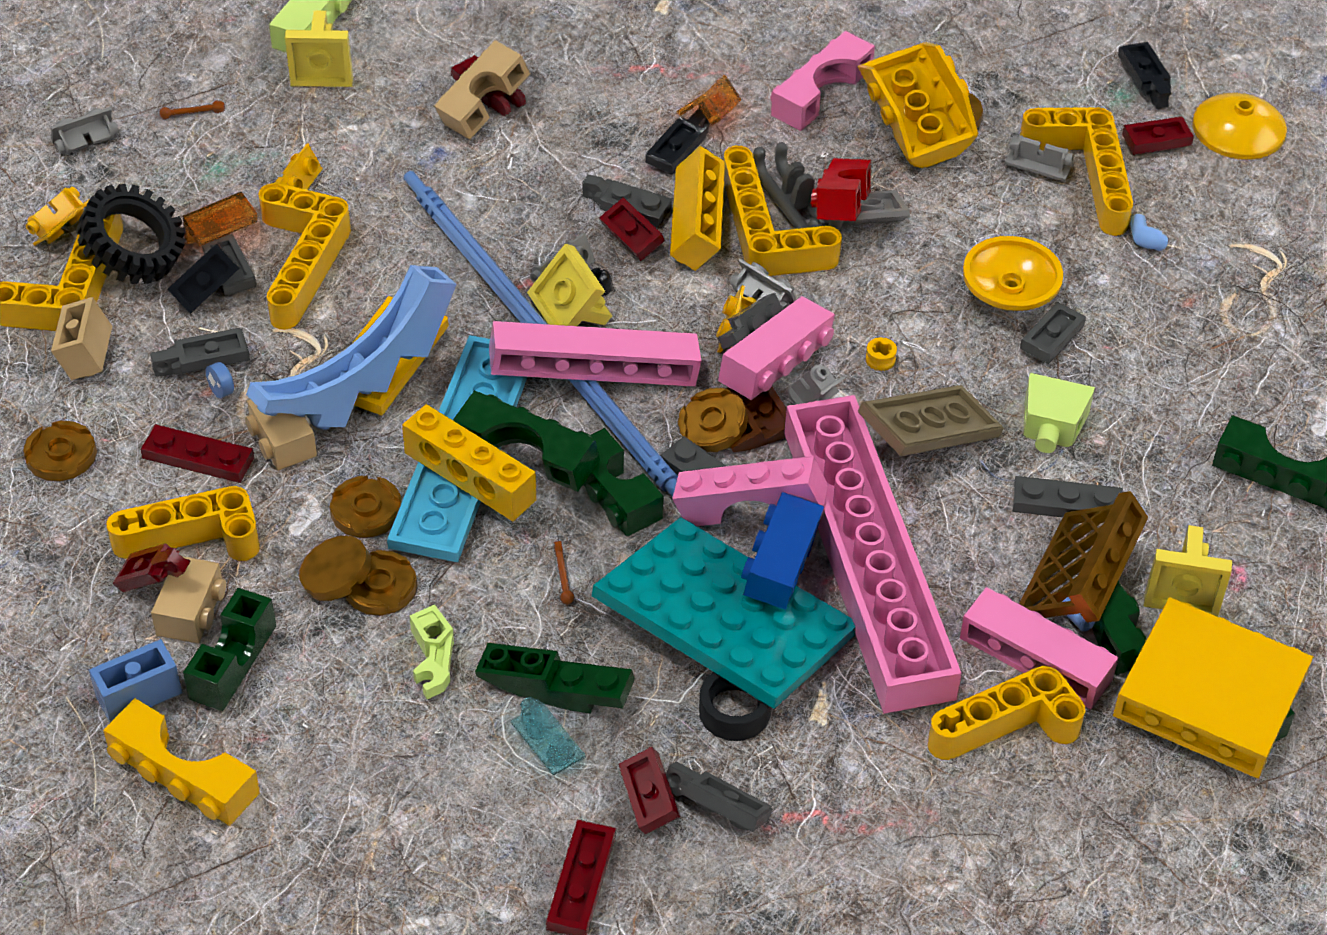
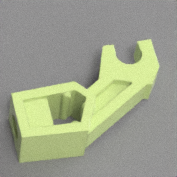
[410,604,454,699]

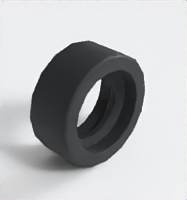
[699,672,771,741]

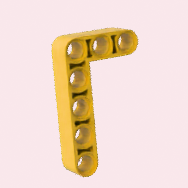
[1020,107,1133,236]
[724,145,842,276]
[258,183,351,330]
[0,214,123,331]

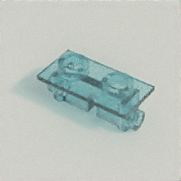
[511,697,586,776]

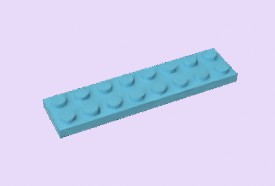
[387,335,527,562]

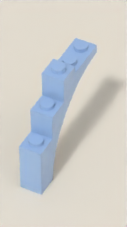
[246,265,457,430]

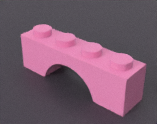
[770,31,875,131]
[672,456,828,526]

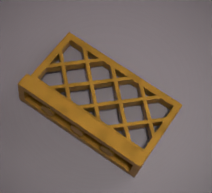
[1019,491,1148,623]

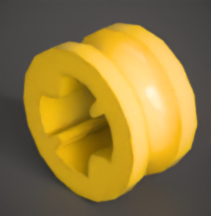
[865,337,897,371]

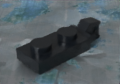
[1118,42,1171,109]
[645,107,710,174]

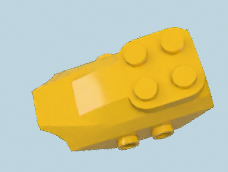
[857,42,978,168]

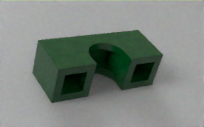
[583,428,664,537]
[183,587,276,711]

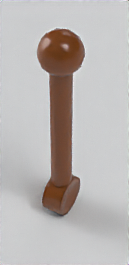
[159,100,225,119]
[554,541,575,605]

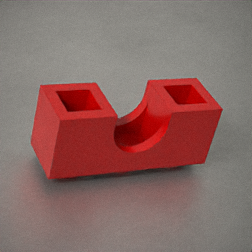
[811,158,871,221]

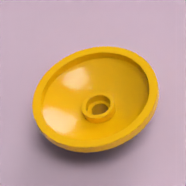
[1192,92,1287,160]
[963,236,1063,311]

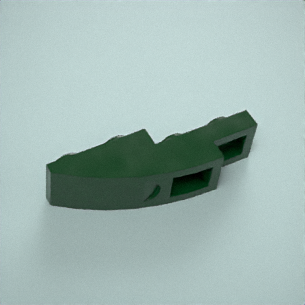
[1092,580,1146,676]
[475,643,635,714]

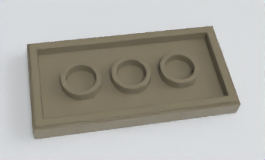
[858,385,1004,456]

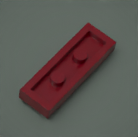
[140,424,254,483]
[546,820,616,935]

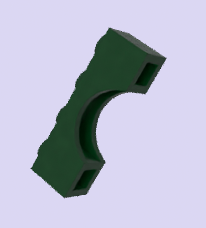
[453,390,600,492]
[1212,415,1327,509]

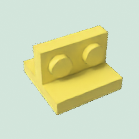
[285,10,353,87]
[527,244,612,326]
[1143,525,1232,617]

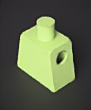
[1023,373,1095,453]

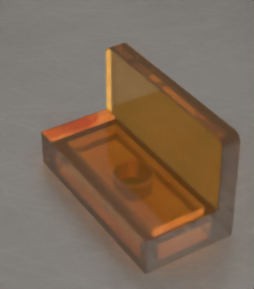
[677,74,742,126]
[183,191,258,247]

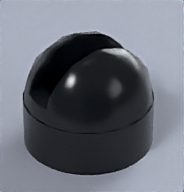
[591,267,612,296]

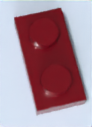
[1122,116,1194,155]
[599,197,665,261]
[618,746,680,834]

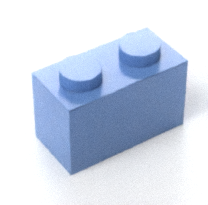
[89,639,182,723]

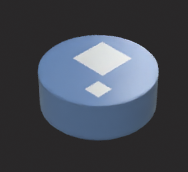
[206,362,234,398]

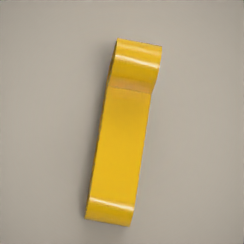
[106,486,260,561]
[928,666,1085,760]

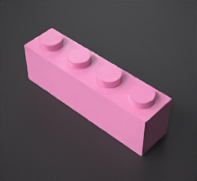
[718,296,835,400]
[960,587,1119,710]

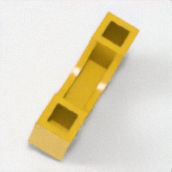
[103,698,260,826]

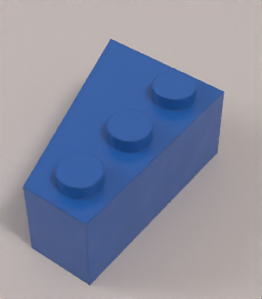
[741,492,824,610]

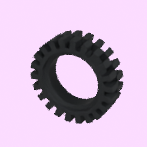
[76,184,186,284]

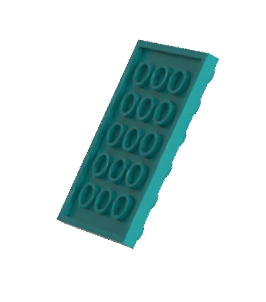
[591,517,855,709]

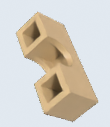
[434,40,530,140]

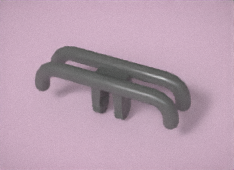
[753,142,843,230]

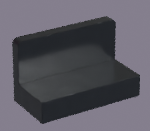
[167,241,241,314]

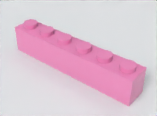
[489,321,702,387]

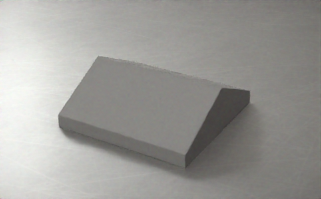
[842,190,910,226]

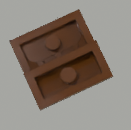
[725,387,787,453]

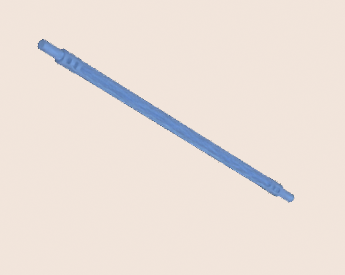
[404,171,678,497]

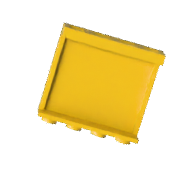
[1113,597,1314,779]

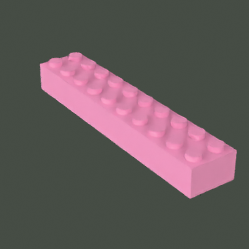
[784,395,962,714]

